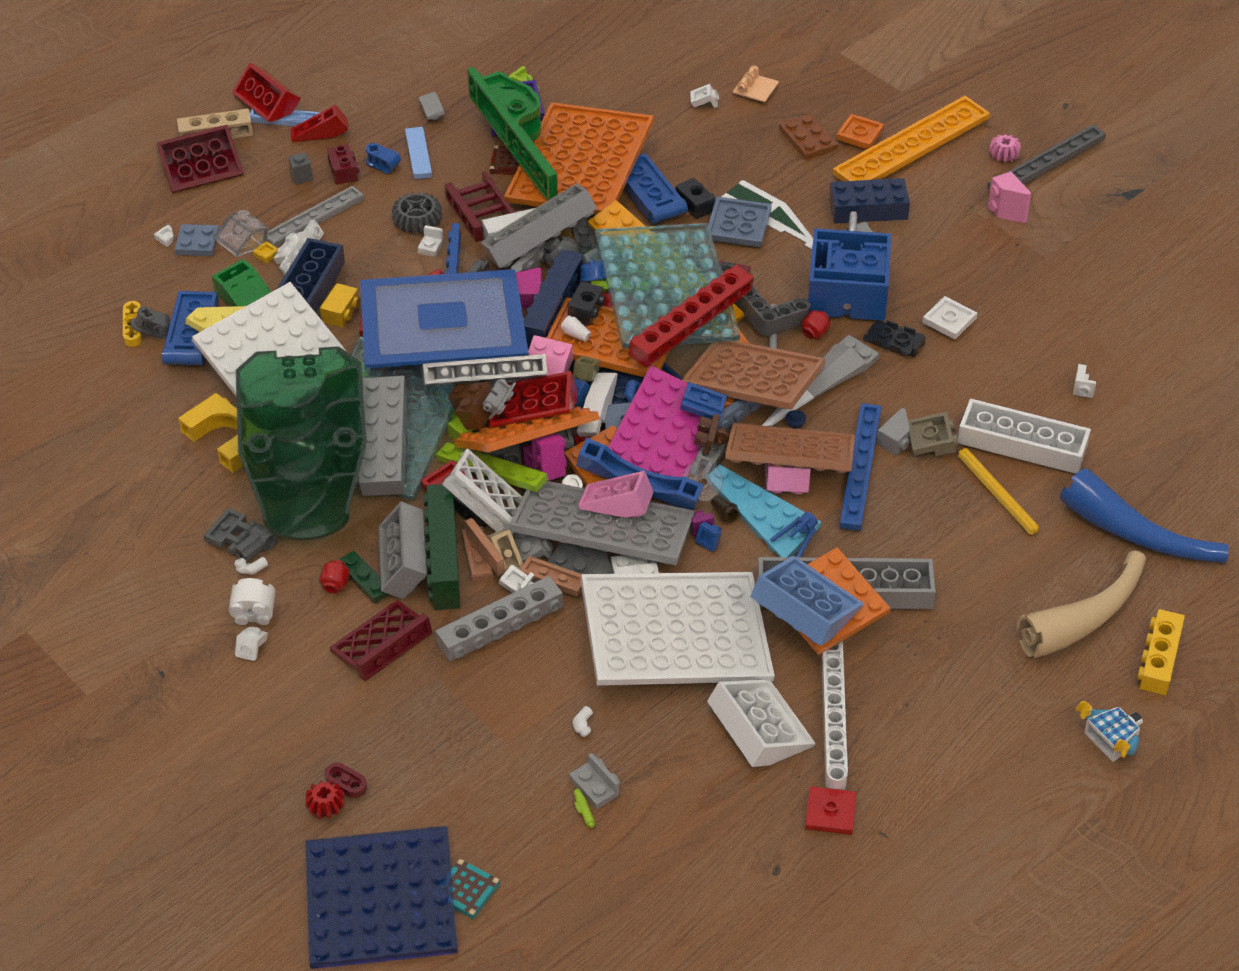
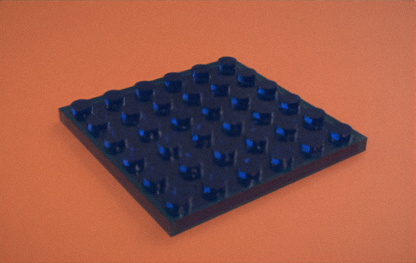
[305,826,458,969]

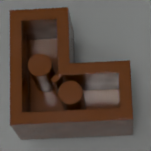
[448,382,496,430]

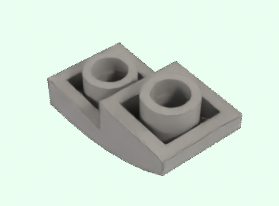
[418,92,445,120]

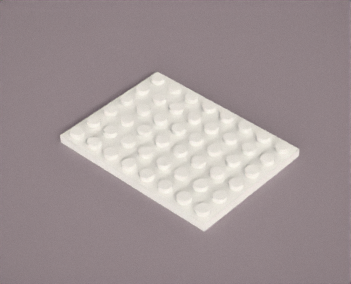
[581,572,775,685]

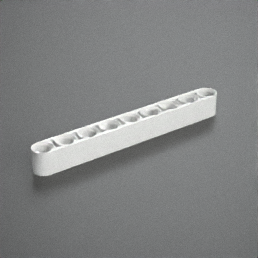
[821,641,848,790]

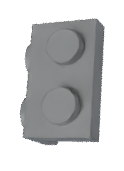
[513,532,553,563]

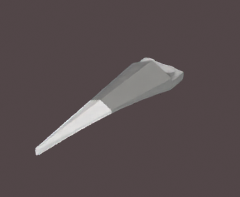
[762,335,879,426]

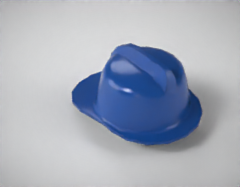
[580,258,610,281]

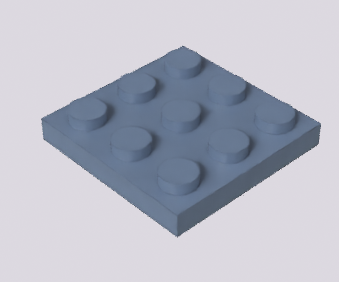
[706,196,772,247]

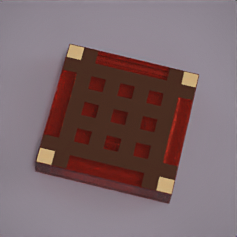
[490,145,520,175]

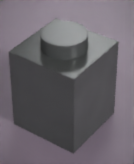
[288,152,313,185]

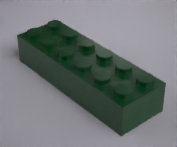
[423,484,461,610]

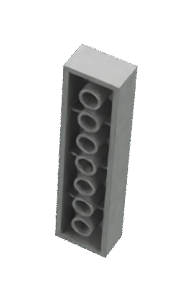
[757,557,935,609]

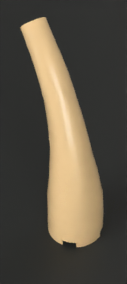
[1017,551,1146,658]

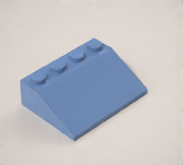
[750,556,864,645]

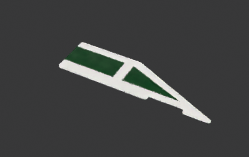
[722,180,813,249]

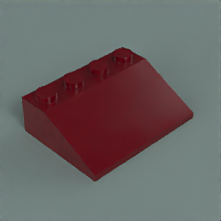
[156,125,244,193]

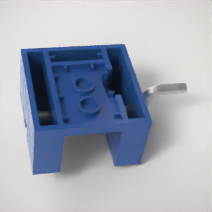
[808,211,891,321]

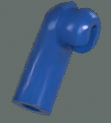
[624,380,641,402]

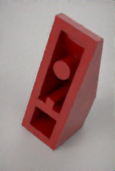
[291,104,349,142]

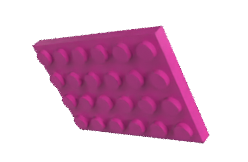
[608,366,708,477]

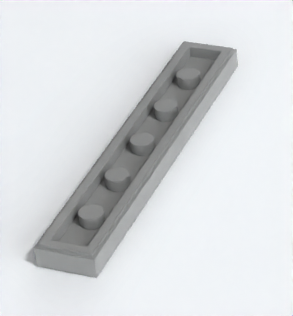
[262,186,364,247]

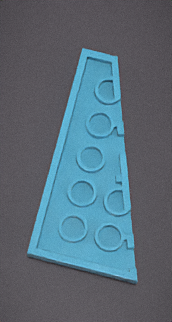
[707,464,821,557]

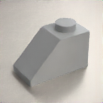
[876,408,910,455]

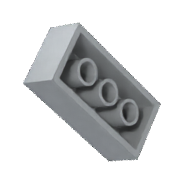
[379,501,427,599]

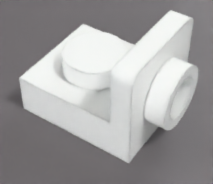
[691,84,719,108]
[418,225,444,257]
[1073,364,1096,398]

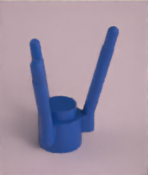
[770,512,818,557]

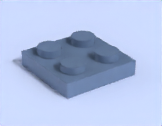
[175,224,219,256]

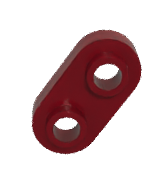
[325,763,367,798]

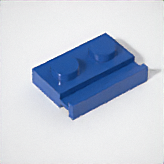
[680,382,727,422]

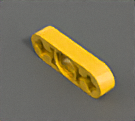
[123,301,142,347]

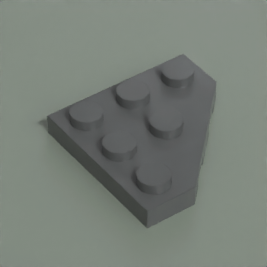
[548,542,614,574]

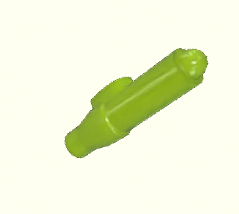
[573,789,595,828]

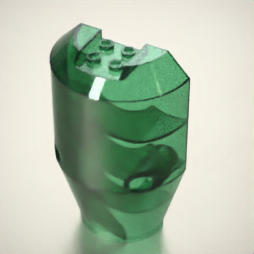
[235,346,367,540]

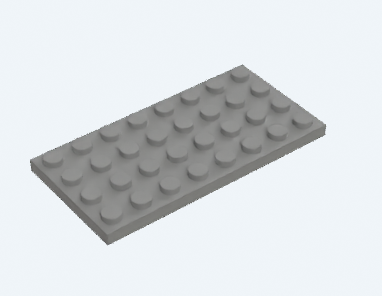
[510,481,695,566]

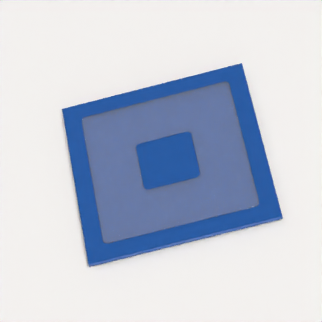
[360,269,529,369]

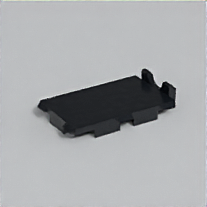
[863,320,925,357]

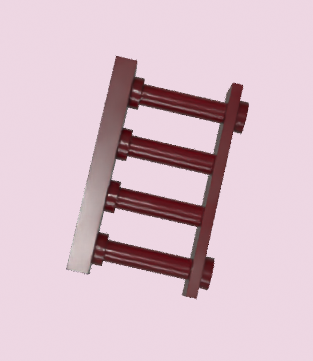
[445,171,516,242]

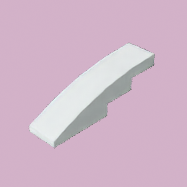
[577,373,618,437]

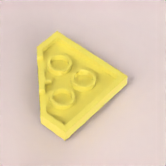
[185,306,246,332]

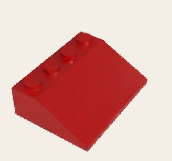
[489,371,577,428]

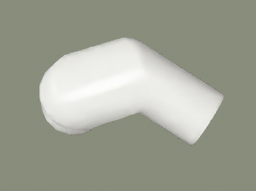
[234,557,268,575]
[573,706,593,737]

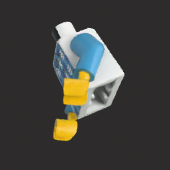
[1075,701,1143,762]

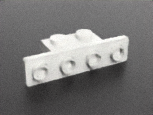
[273,220,324,275]

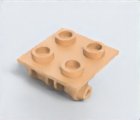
[732,66,779,103]

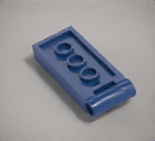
[624,153,688,224]
[162,291,219,365]

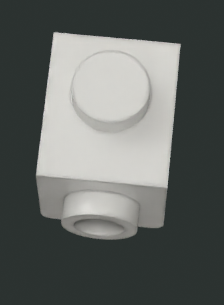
[499,564,535,593]
[235,627,268,661]

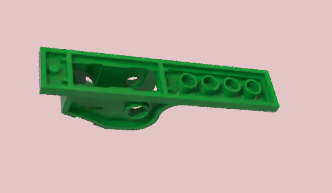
[467,67,558,201]

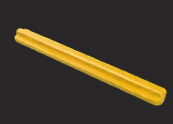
[958,448,1039,535]

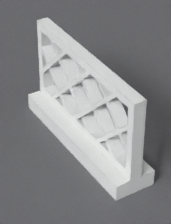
[442,448,523,534]

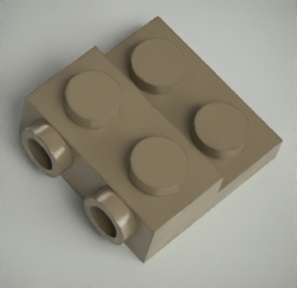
[908,411,959,456]

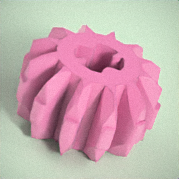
[989,134,1021,163]

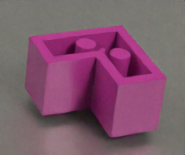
[523,432,567,481]

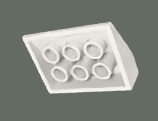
[707,680,816,767]

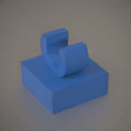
[695,522,722,552]

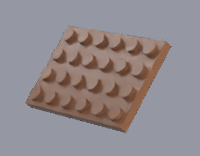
[682,338,825,410]
[725,423,855,473]

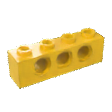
[1137,609,1185,696]

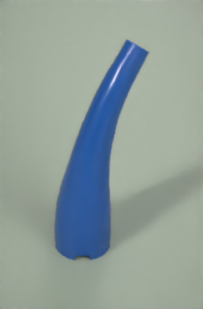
[1060,468,1229,563]

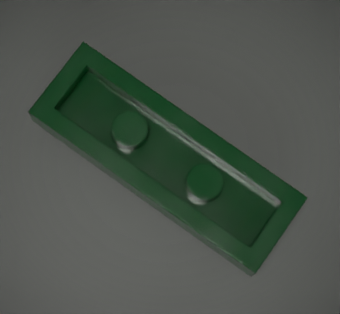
[338,550,390,604]

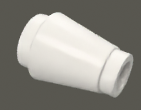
[561,316,591,342]

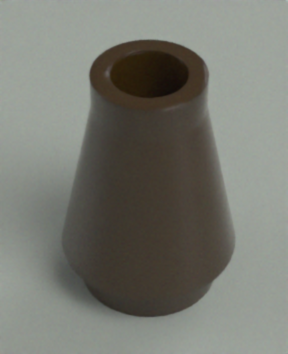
[711,495,740,523]

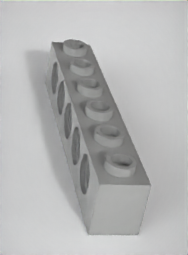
[421,354,547,387]
[435,576,563,662]

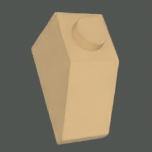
[487,529,523,575]

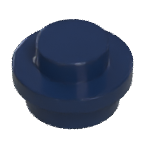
[786,410,806,429]

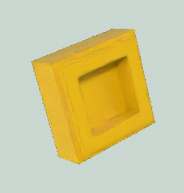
[253,241,278,264]

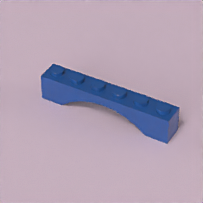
[576,438,703,510]

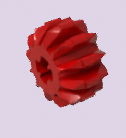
[305,780,345,820]

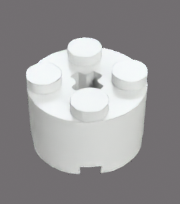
[229,578,276,625]

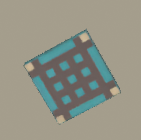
[433,859,500,920]

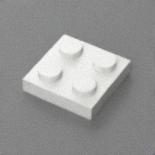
[922,296,977,339]

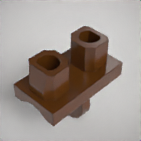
[694,414,729,455]

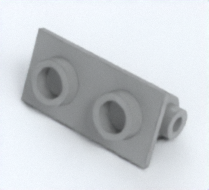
[483,379,516,419]

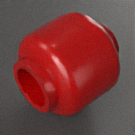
[801,310,830,339]
[319,560,350,593]

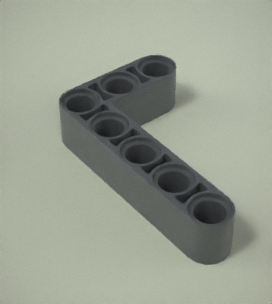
[717,262,810,336]

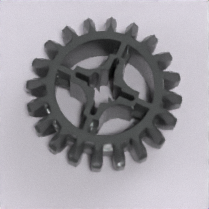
[392,191,442,234]

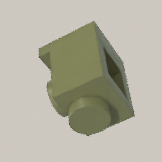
[573,355,600,382]

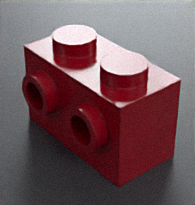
[327,144,360,185]

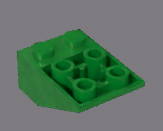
[212,259,271,307]

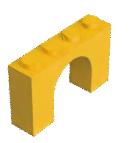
[178,393,271,473]

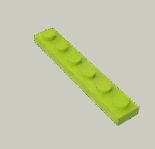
[435,442,548,493]

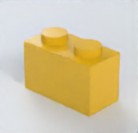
[320,283,361,328]

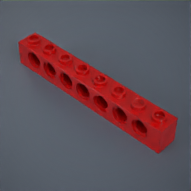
[628,264,754,368]

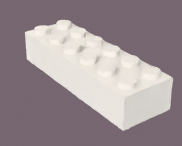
[958,399,1091,474]

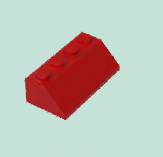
[232,62,301,123]

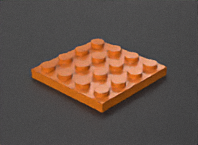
[798,547,890,655]

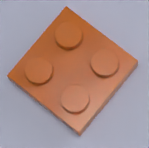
[836,114,884,149]

